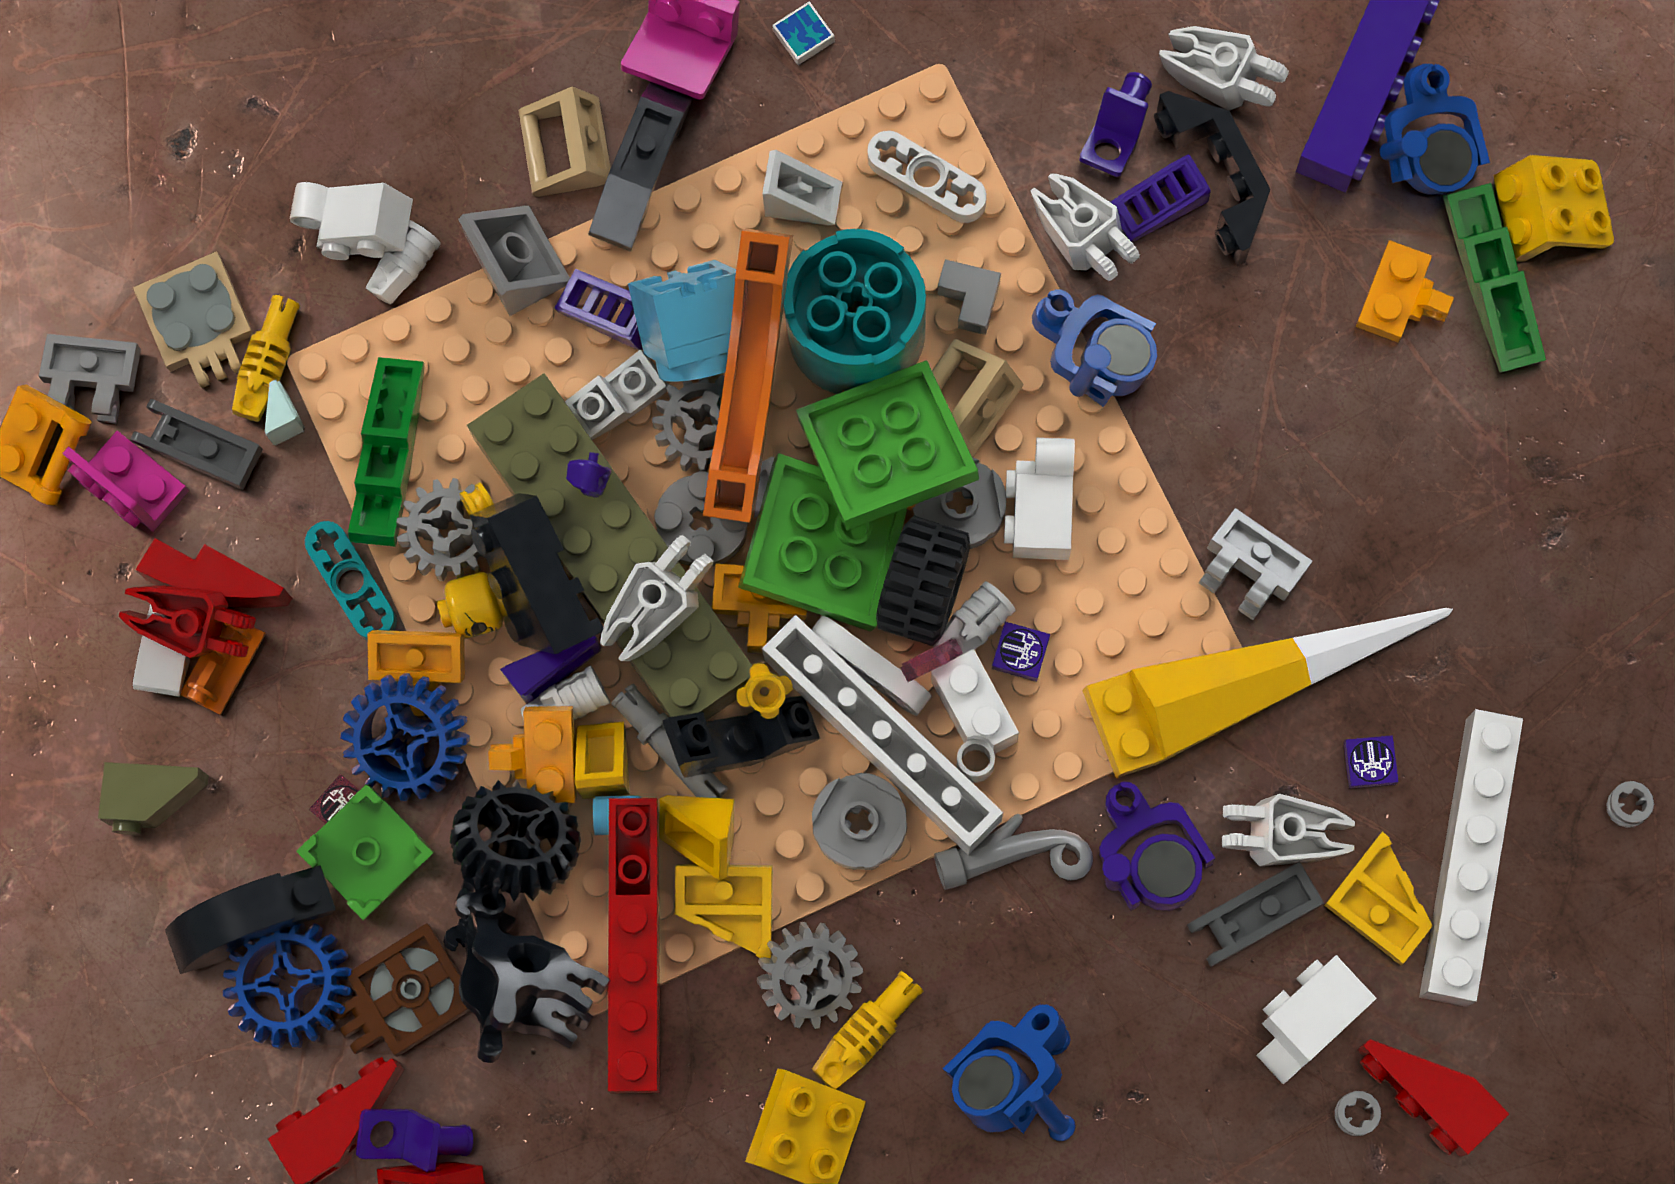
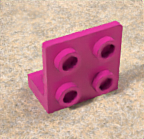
[621,0,740,100]
[62,431,189,532]

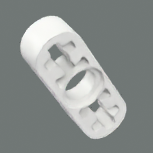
[868,131,986,223]
[811,616,932,716]

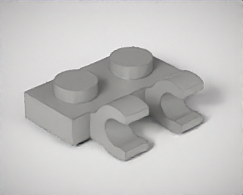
[39,334,141,424]
[1199,508,1312,620]

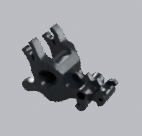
[443,877,610,1063]

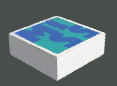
[772,1,835,65]

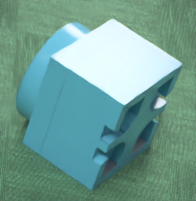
[628,260,736,382]

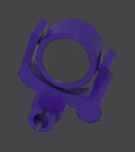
[1099,782,1215,911]

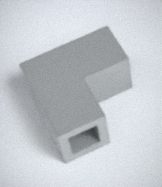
[938,259,1001,335]

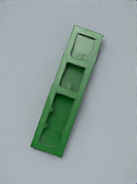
[1443,183,1546,372]
[348,357,425,547]

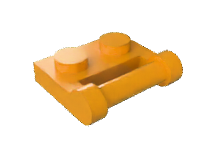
[0,384,92,506]

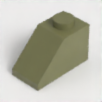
[98,762,209,835]

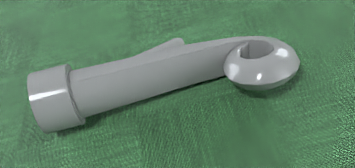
[934,814,1093,890]

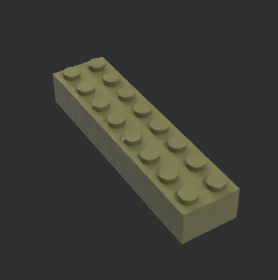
[467,373,752,720]

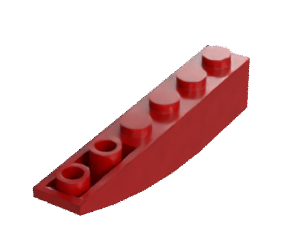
[608,798,660,1094]

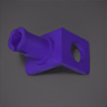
[1079,72,1152,177]
[356,1109,473,1172]

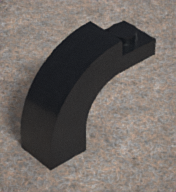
[165,865,336,974]

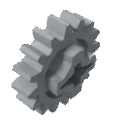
[652,375,725,472]
[396,478,486,581]
[757,922,863,1029]

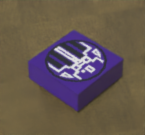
[992,621,1050,682]
[1343,735,1398,789]

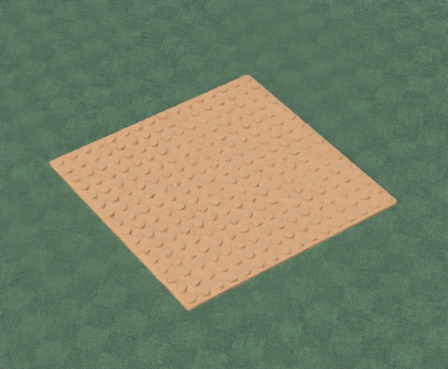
[287,64,1242,1017]

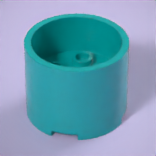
[784,229,926,394]

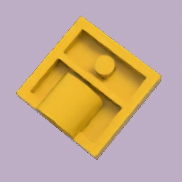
[745,1068,866,1184]

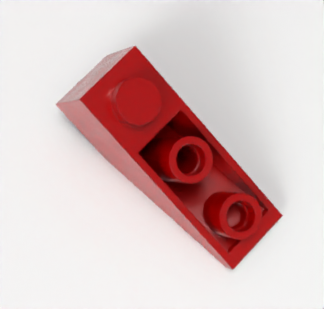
[1357,1039,1509,1157]
[268,1057,404,1184]

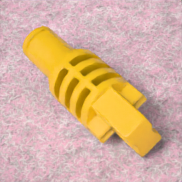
[232,295,300,422]
[812,971,924,1089]

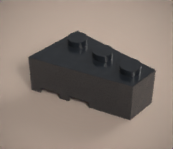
[470,493,603,654]

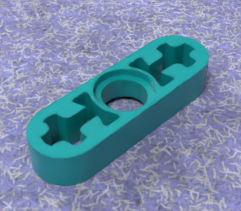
[305,521,398,641]

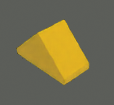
[575,722,630,799]
[659,795,734,881]

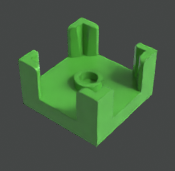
[296,784,434,920]

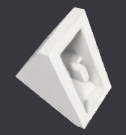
[762,150,842,226]

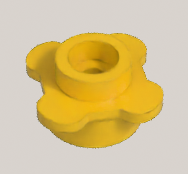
[736,663,792,719]

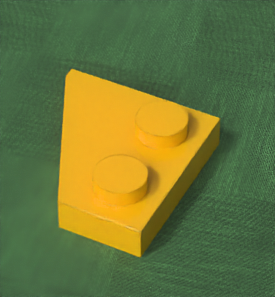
[1324,832,1433,965]
[675,864,773,958]

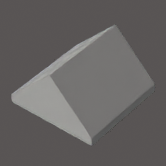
[458,205,570,316]

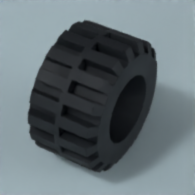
[876,516,970,646]

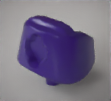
[566,452,612,498]

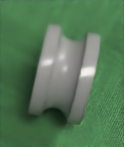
[1606,781,1654,828]
[1335,1091,1381,1136]

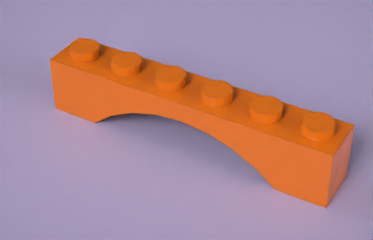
[703,228,793,523]

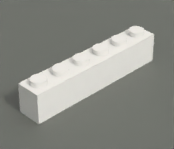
[762,615,1003,855]
[1419,709,1523,1007]

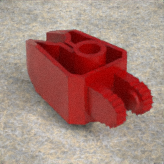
[119,585,256,658]

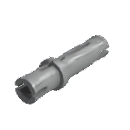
[611,684,728,798]

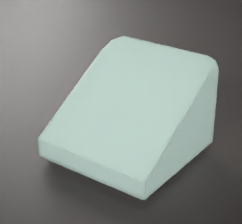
[265,379,305,445]

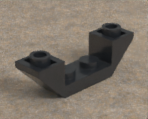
[588,82,694,251]
[1154,91,1270,266]
[662,696,820,778]

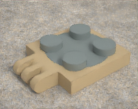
[133,251,254,388]

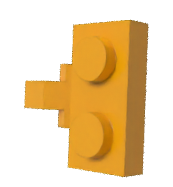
[1355,240,1454,343]
[712,563,807,654]
[367,630,465,716]
[488,706,577,803]

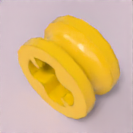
[459,482,494,516]

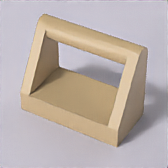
[518,86,611,197]
[932,339,1024,457]

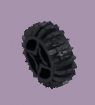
[450,779,581,903]

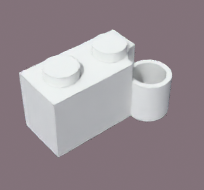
[290,182,413,260]
[1004,437,1075,560]
[931,649,1019,783]
[1256,955,1377,1084]

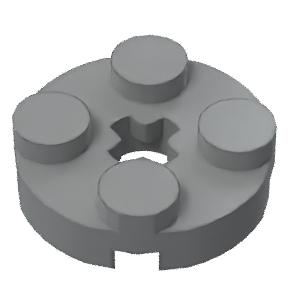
[913,457,1006,549]
[654,471,749,567]
[812,773,907,870]

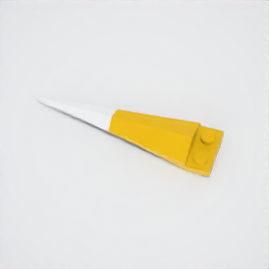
[1082,608,1453,778]

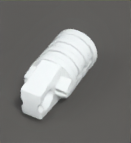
[366,220,441,304]
[933,581,1016,662]
[521,665,610,720]

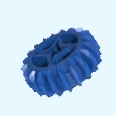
[340,673,470,801]
[223,923,353,1049]

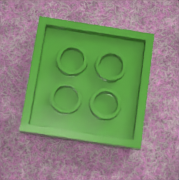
[796,360,979,531]
[738,453,907,632]

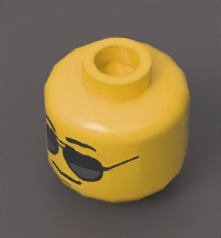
[437,572,508,639]

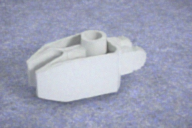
[1159,26,1289,110]
[1031,174,1140,281]
[600,535,714,662]
[1222,794,1355,866]

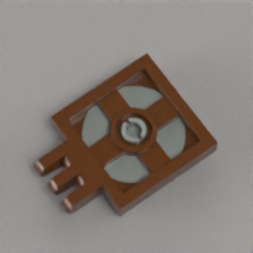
[330,923,470,1057]

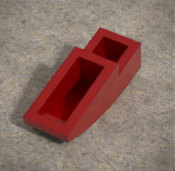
[135,538,293,608]

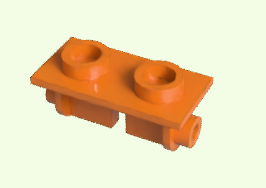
[180,623,266,715]

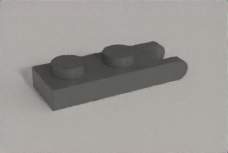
[130,399,263,490]
[1187,861,1324,967]

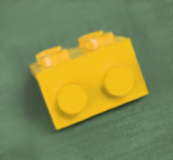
[1493,155,1614,262]

